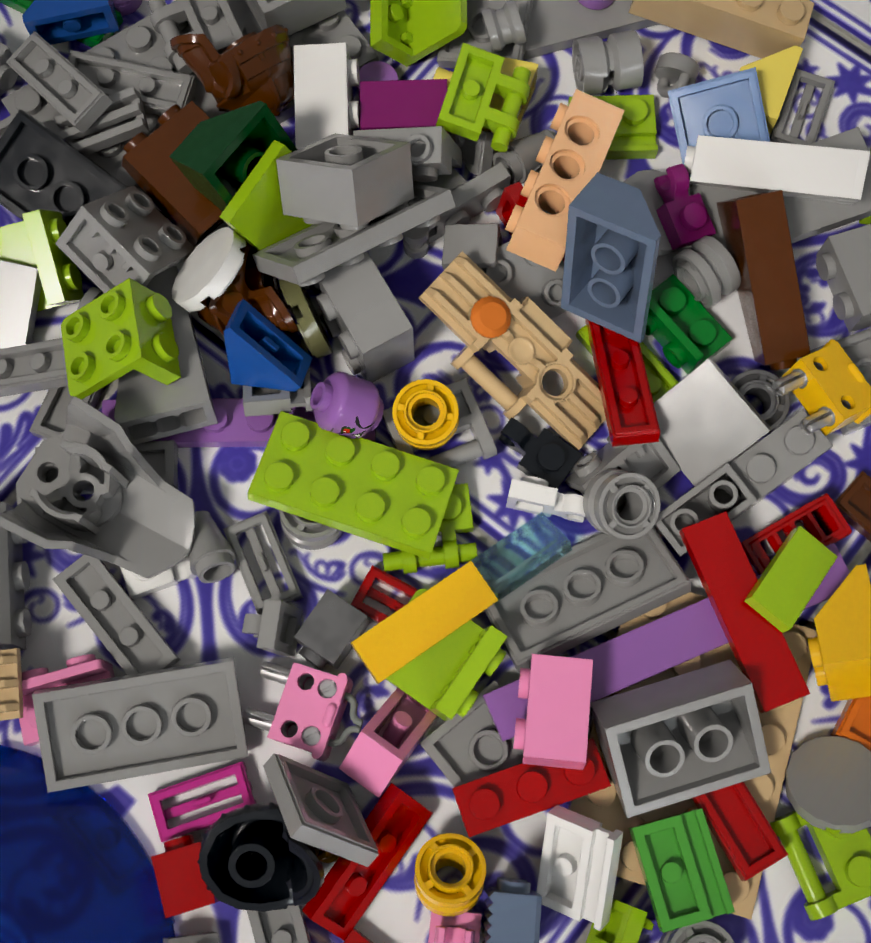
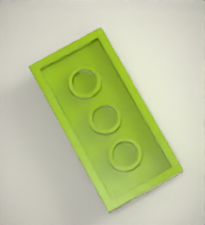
[248,411,459,560]

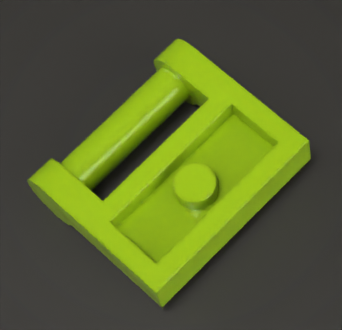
[770,810,871,921]

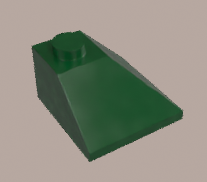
[169,101,298,212]

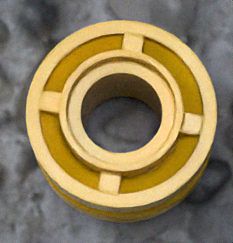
[392,379,459,450]
[414,833,486,917]

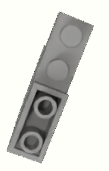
[655,409,833,557]

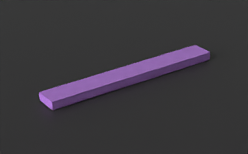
[482,543,850,742]

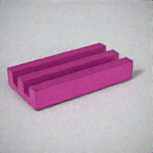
[148,761,257,842]

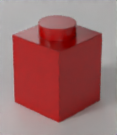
[151,834,219,919]

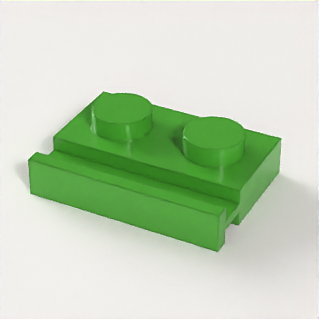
[629,808,735,933]

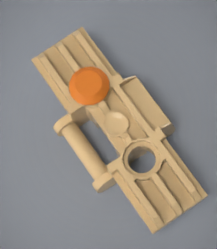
[418,251,606,451]

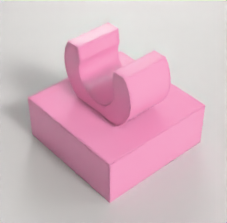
[428,911,482,943]

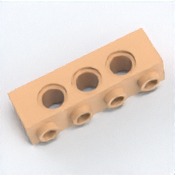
[505,89,625,272]

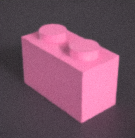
[513,654,593,770]

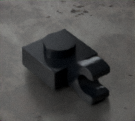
[499,417,582,489]

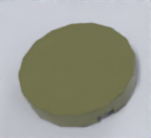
[278,280,333,359]

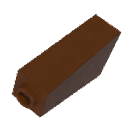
[717,190,811,370]

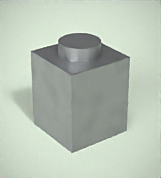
[294,589,370,670]

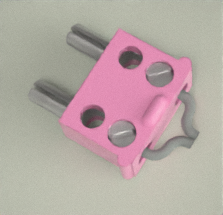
[243,661,363,761]

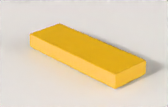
[350,561,498,684]

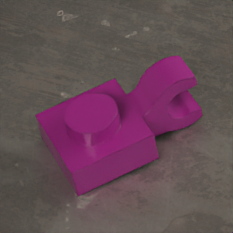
[654,164,716,250]

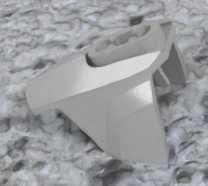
[0,397,196,579]

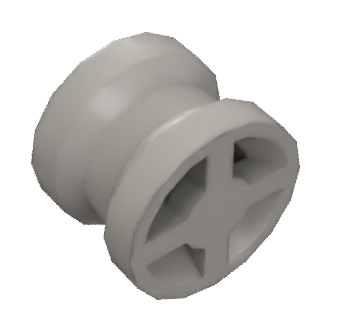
[481,0,527,54]

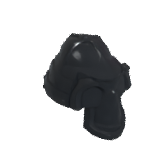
[197,802,324,912]

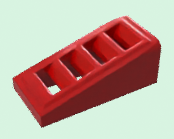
[741,493,852,575]

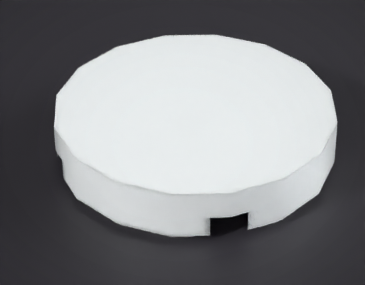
[172,227,246,312]

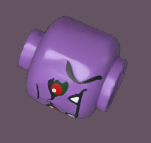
[310,372,384,439]

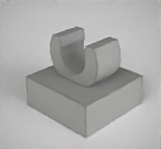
[242,599,303,657]

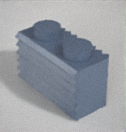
[482,877,542,943]

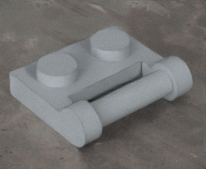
[382,378,498,468]

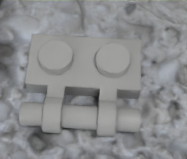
[148,0,243,75]

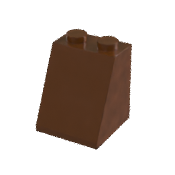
[122,101,224,247]

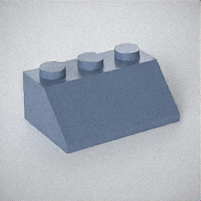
[561,172,661,343]

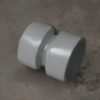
[572,30,644,95]

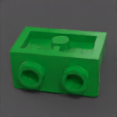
[645,274,733,374]

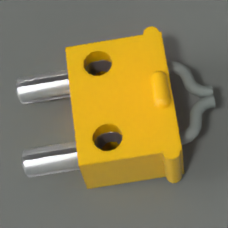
[772,339,871,436]

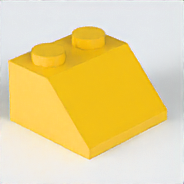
[807,564,871,702]

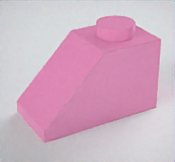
[339,688,437,798]

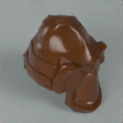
[170,24,294,116]
[197,240,299,336]

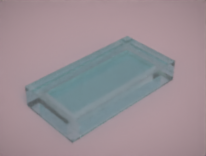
[471,512,572,602]

